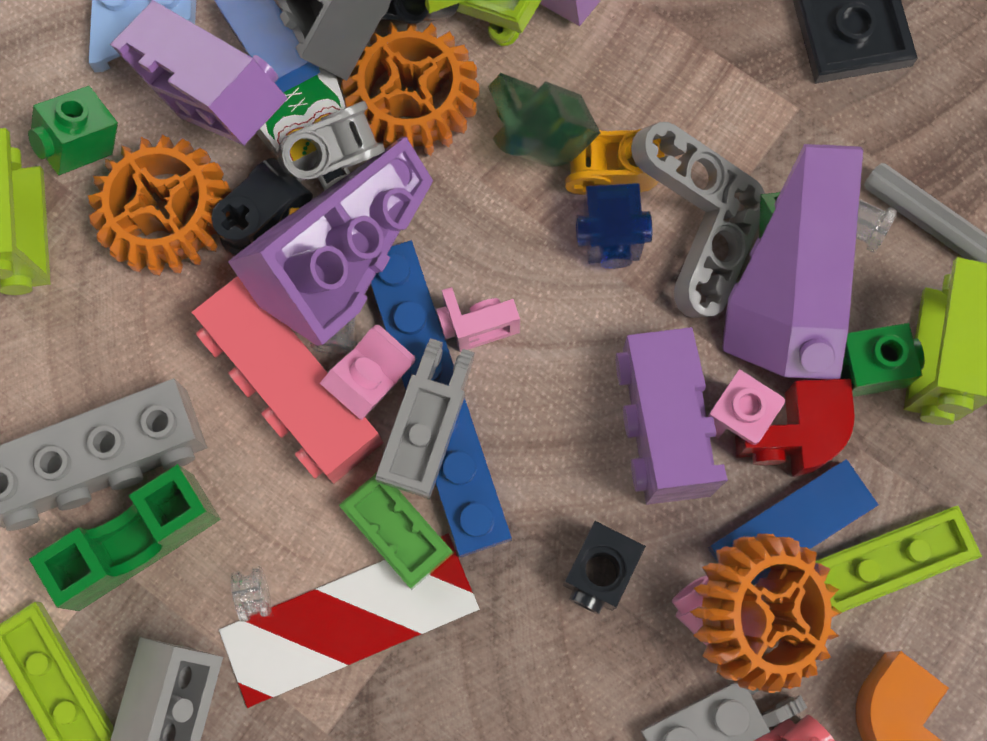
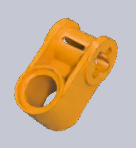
[565,129,665,195]

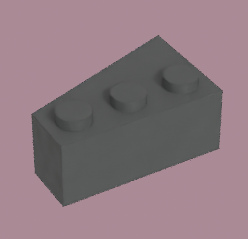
[277,0,391,81]

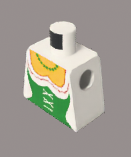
[256,67,357,191]

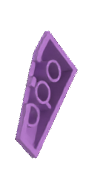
[228,136,433,346]
[722,144,863,379]

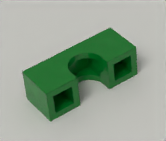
[29,464,221,611]

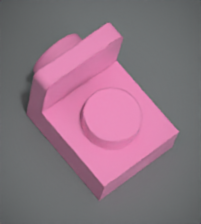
[436,287,520,352]
[320,325,415,420]
[707,369,785,445]

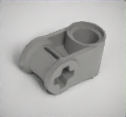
[277,100,385,180]

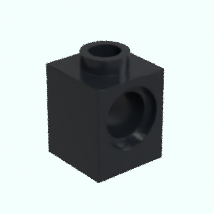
[563,521,646,614]

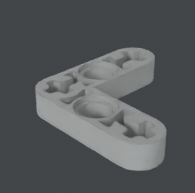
[631,122,765,318]

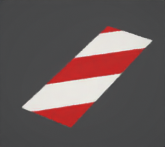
[219,533,480,708]

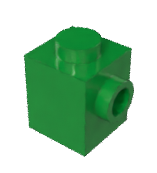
[28,85,118,176]
[840,323,925,397]

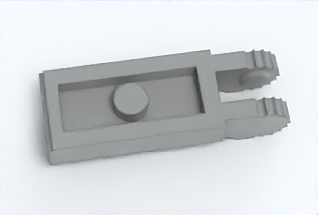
[375,338,475,499]
[640,682,807,741]

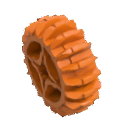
[341,22,480,156]
[88,134,231,276]
[690,534,842,693]

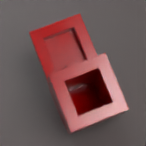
[735,379,855,477]

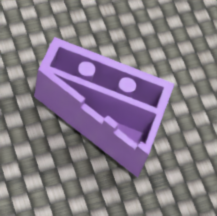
[110,0,288,145]
[616,327,728,505]

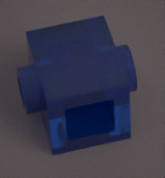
[576,183,653,269]

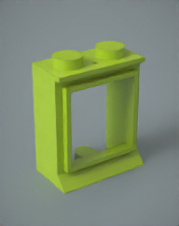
[0,128,51,295]
[903,257,987,425]

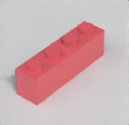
[192,276,384,484]

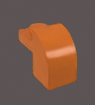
[855,651,949,741]

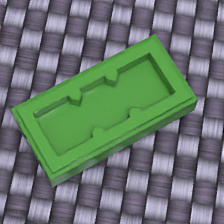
[339,473,453,590]

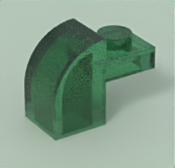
[488,73,601,167]

